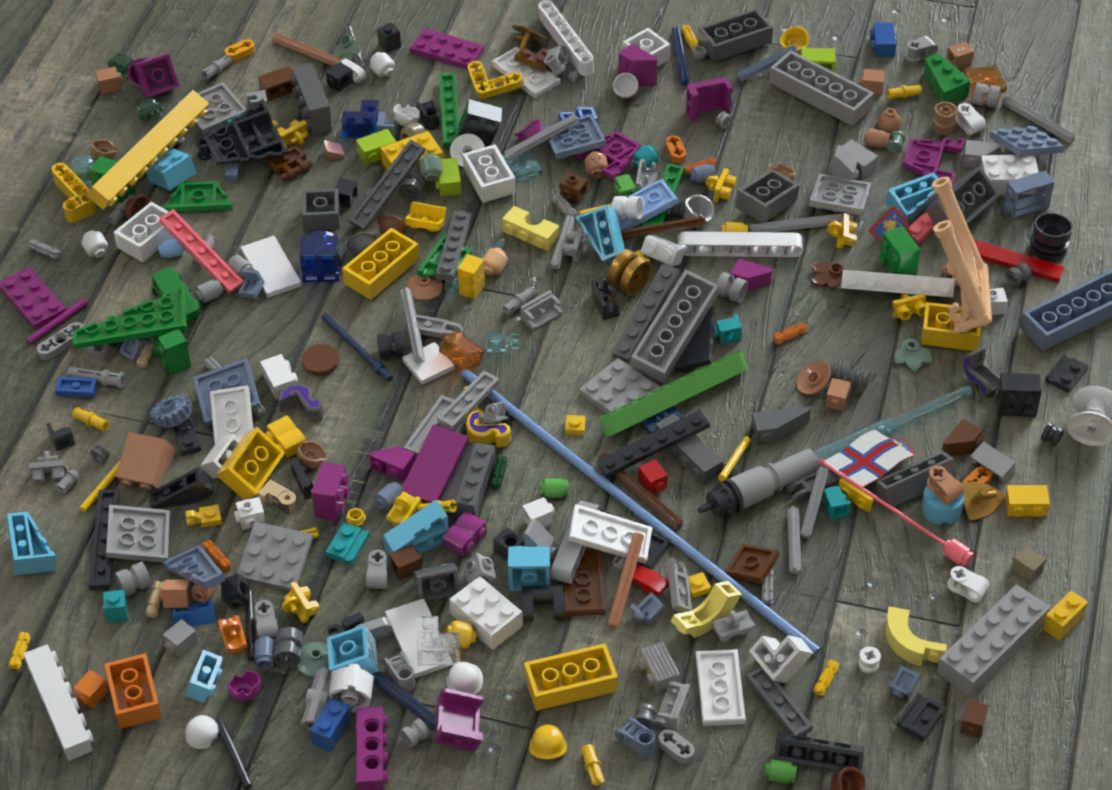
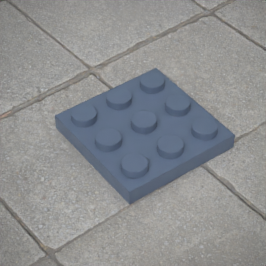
[543,114,607,160]
[990,126,1064,156]
[193,358,261,426]

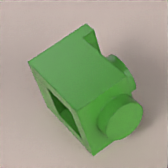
[613,174,636,197]

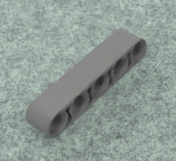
[550,500,600,584]

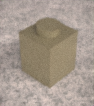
[1011,546,1046,583]

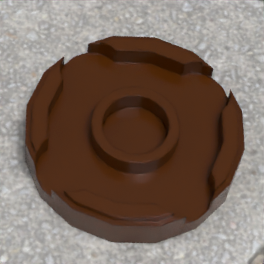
[302,344,339,376]

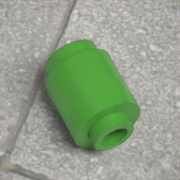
[540,478,569,498]
[765,759,797,784]

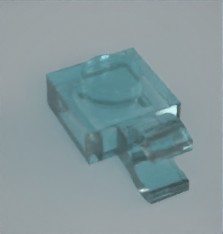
[486,333,519,352]

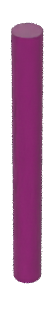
[26,298,88,345]

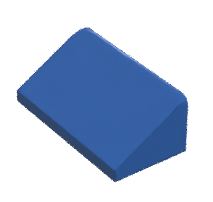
[172,600,216,627]

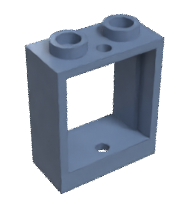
[1003,171,1054,219]

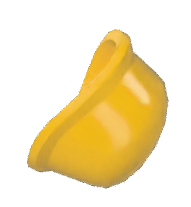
[780,26,809,54]
[529,725,567,760]

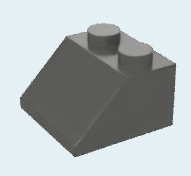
[413,563,459,602]

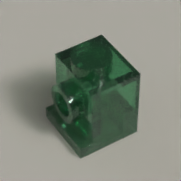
[108,53,134,80]

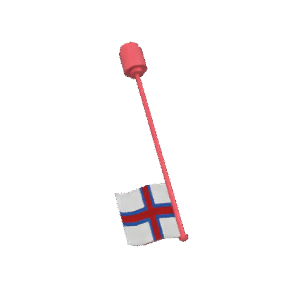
[819,430,974,567]

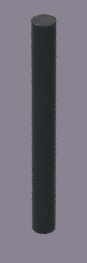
[245,589,255,661]
[215,718,253,790]

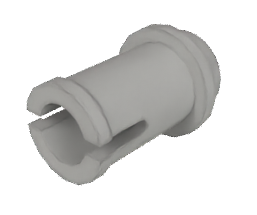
[55,469,80,494]

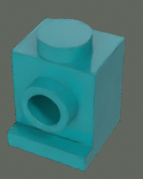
[713,314,742,344]
[822,486,851,519]

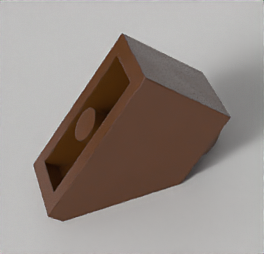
[942,419,984,456]

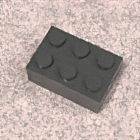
[735,169,799,223]

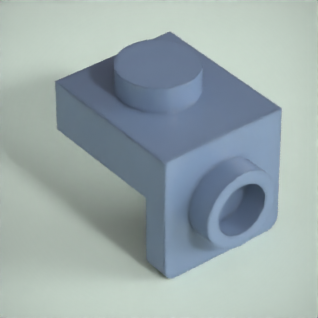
[238,269,265,299]
[630,592,666,625]
[888,665,921,699]

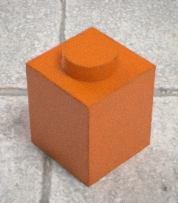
[73,670,109,709]

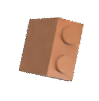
[116,432,176,491]

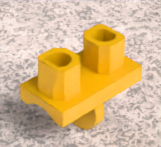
[276,119,309,147]
[706,168,737,203]
[827,213,857,249]
[892,293,926,320]
[386,491,421,527]
[282,582,319,623]

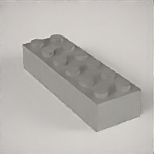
[769,50,874,126]
[630,269,719,384]
[937,584,1050,697]

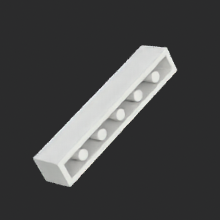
[841,270,955,297]
[24,644,94,761]

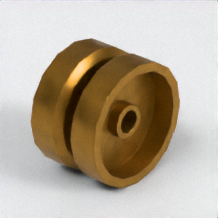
[607,249,652,297]

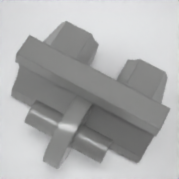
[563,226,594,262]
[29,450,68,484]
[712,610,755,643]

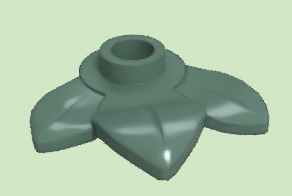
[332,34,360,61]
[894,338,932,373]

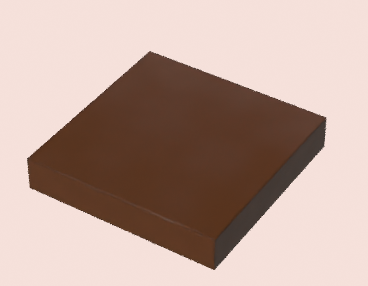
[725,544,780,584]

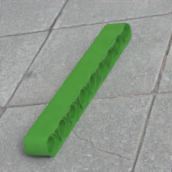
[598,351,748,436]

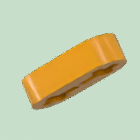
[225,39,255,62]

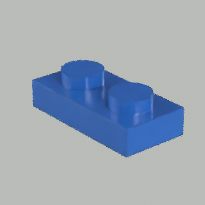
[55,376,98,398]

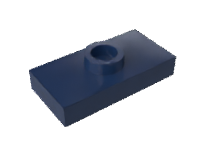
[640,406,683,434]

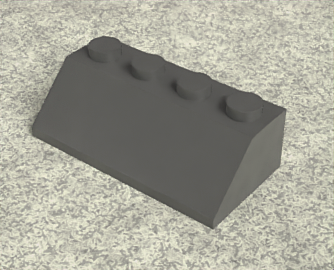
[441,443,496,518]

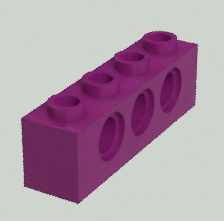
[356,707,388,790]

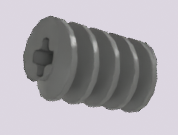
[829,360,871,393]

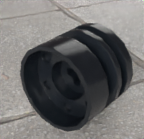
[1029,213,1073,261]

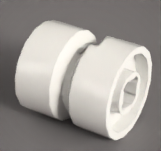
[612,196,644,220]

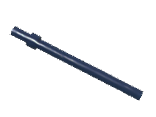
[321,313,393,382]

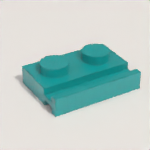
[326,522,370,565]

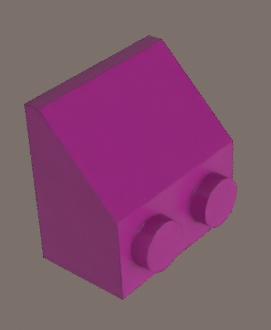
[618,43,658,86]

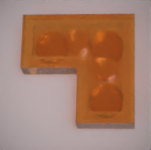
[964,65,1007,93]

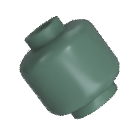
[419,153,443,181]

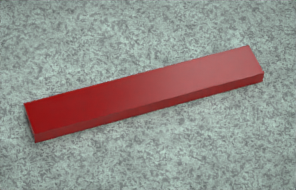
[973,239,1065,283]

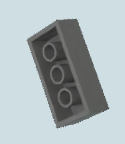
[698,8,773,62]
[290,63,332,136]
[925,166,1000,232]

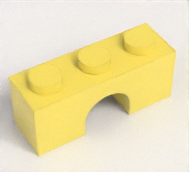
[502,206,559,251]

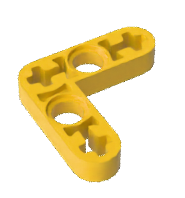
[468,61,524,99]

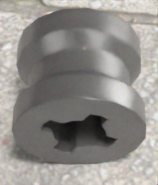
[634,703,657,729]

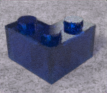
[341,100,380,138]

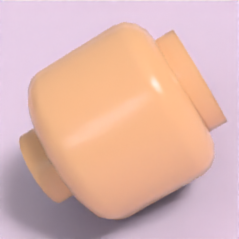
[482,247,508,275]

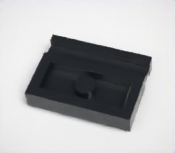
[1045,354,1089,393]
[896,692,946,741]

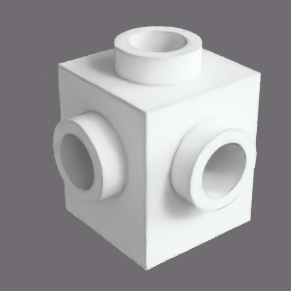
[234,497,266,530]

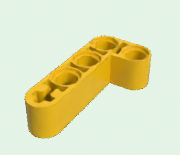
[51,163,97,223]

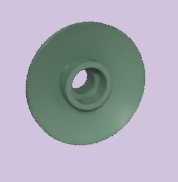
[297,642,329,678]

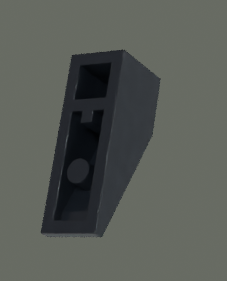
[150,467,214,509]

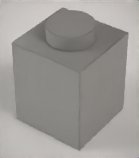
[163,619,198,658]

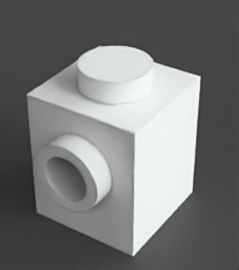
[990,288,1008,315]
[523,497,555,527]

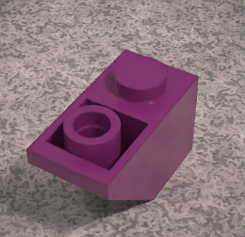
[730,259,773,291]
[369,446,415,482]

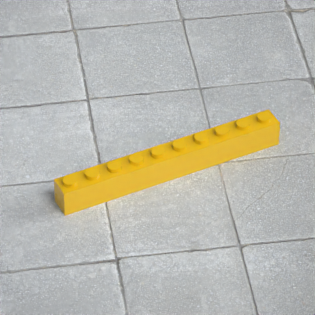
[87,90,209,210]

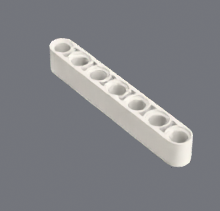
[538,0,594,76]
[677,231,803,257]

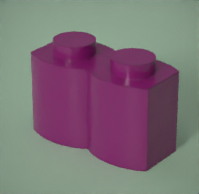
[443,511,487,557]

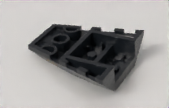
[204,99,288,165]

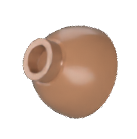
[877,108,901,131]

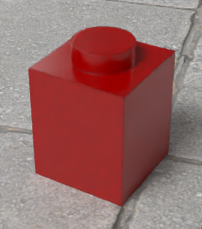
[638,459,668,494]

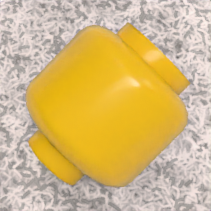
[445,620,476,649]

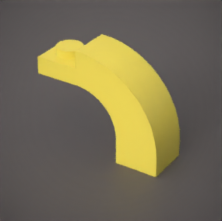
[671,581,741,638]
[885,606,947,666]

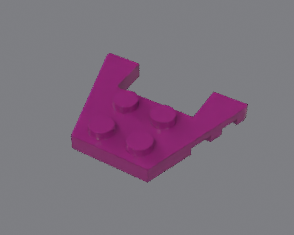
[571,132,641,181]
[903,138,965,185]

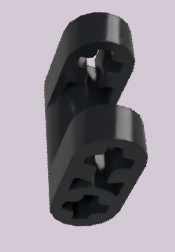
[521,584,565,621]

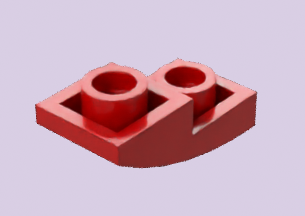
[631,565,669,595]

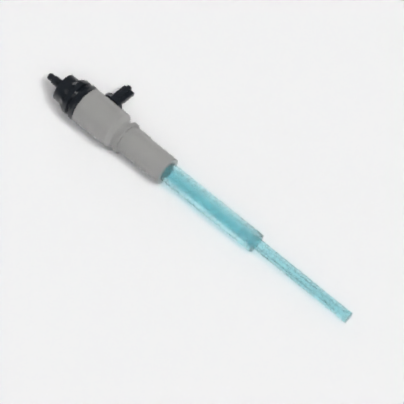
[697,385,972,516]

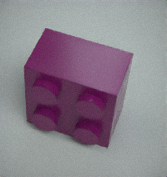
[133,53,180,97]
[312,462,351,521]

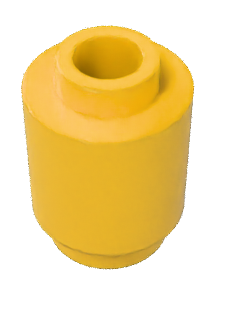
[721,221,748,232]

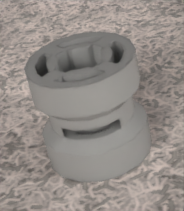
[400,719,430,748]

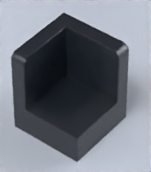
[46,423,75,451]

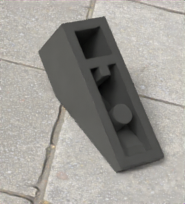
[752,406,811,443]

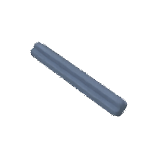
[736,45,798,82]

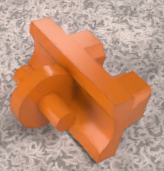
[218,615,247,655]

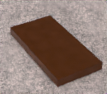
[562,547,606,617]

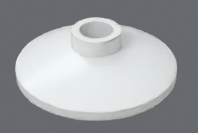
[450,134,485,167]

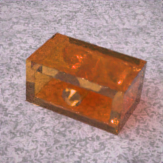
[439,331,485,370]

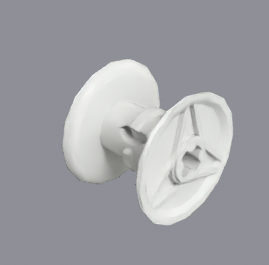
[1067,386,1112,446]

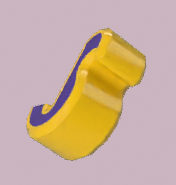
[466,410,511,448]

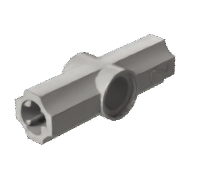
[301,668,331,731]

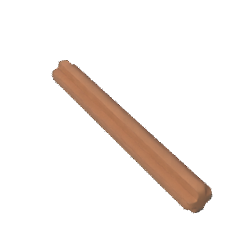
[272,33,342,66]
[608,532,644,628]

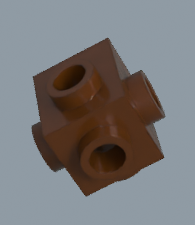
[559,173,587,203]

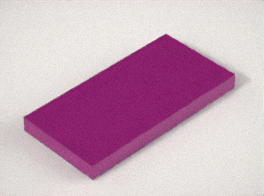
[402,424,469,503]

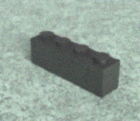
[655,414,723,484]
[876,451,956,507]

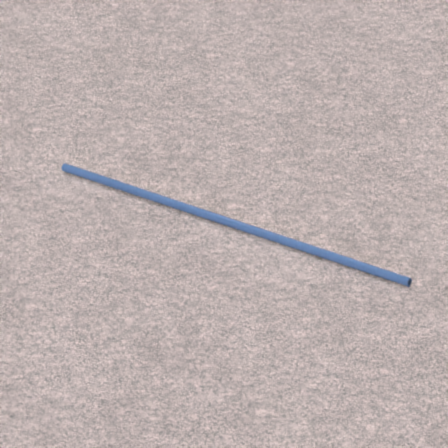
[461,369,821,656]

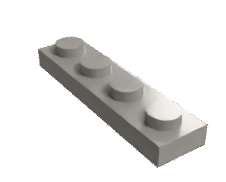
[437,371,500,431]

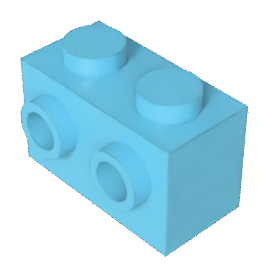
[184,650,223,703]

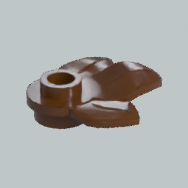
[812,262,845,288]

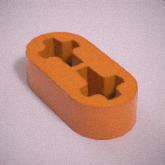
[666,135,686,164]
[963,466,992,484]

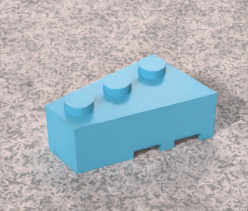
[885,172,939,224]
[575,205,625,265]
[383,499,448,556]
[7,512,56,576]

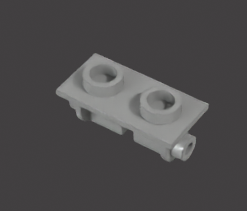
[479,402,509,424]

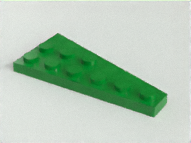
[73,286,187,349]

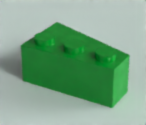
[923,52,971,103]
[151,266,201,323]

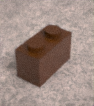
[258,66,294,101]

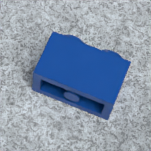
[870,22,896,57]
[310,698,352,752]

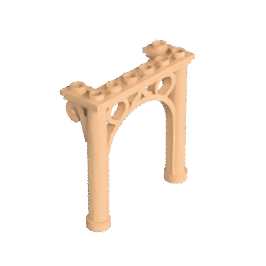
[932,177,992,333]

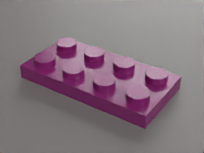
[410,28,484,70]
[0,267,66,330]

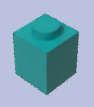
[103,590,128,623]

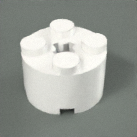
[329,664,374,712]

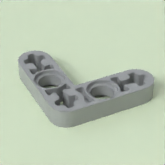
[37,322,108,360]

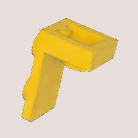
[839,478,873,513]

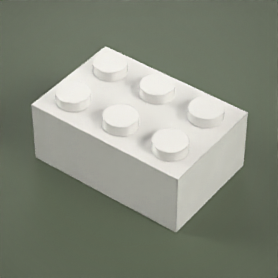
[463,145,515,203]
[980,155,1038,195]
[114,202,174,263]
[449,576,523,650]

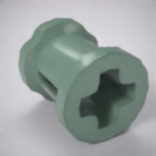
[887,131,906,154]

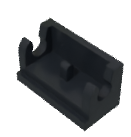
[591,279,620,320]

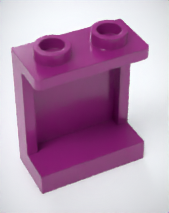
[686,77,733,122]
[435,688,484,751]

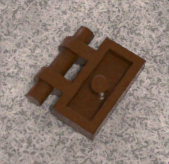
[267,145,313,181]

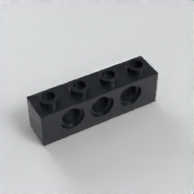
[774,732,865,771]

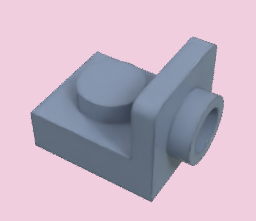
[377,112,395,138]
[119,337,151,361]

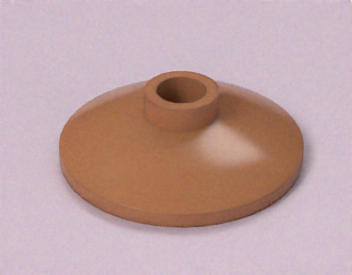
[406,275,443,301]
[797,361,831,395]

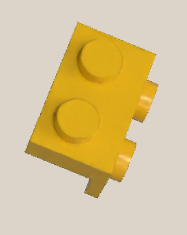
[405,202,446,232]

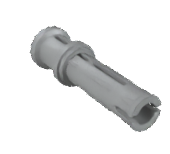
[67,366,126,389]

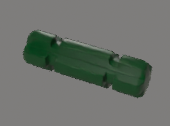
[491,455,507,490]

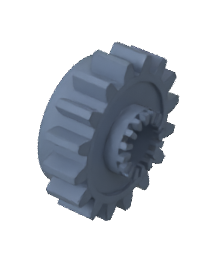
[150,394,193,428]

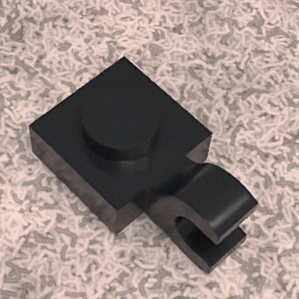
[327,611,365,635]

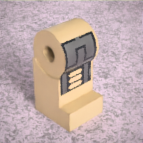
[258,480,297,514]

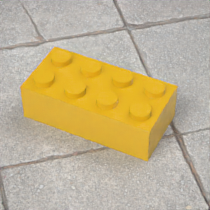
[342,228,420,300]
[524,643,618,711]

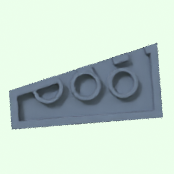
[163,545,225,589]

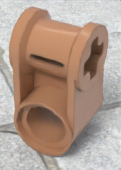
[926,466,964,505]

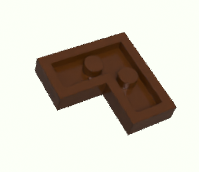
[514,48,550,72]

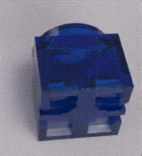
[299,230,341,282]

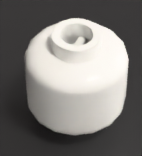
[370,52,395,77]
[81,230,108,258]

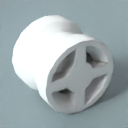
[858,647,881,674]

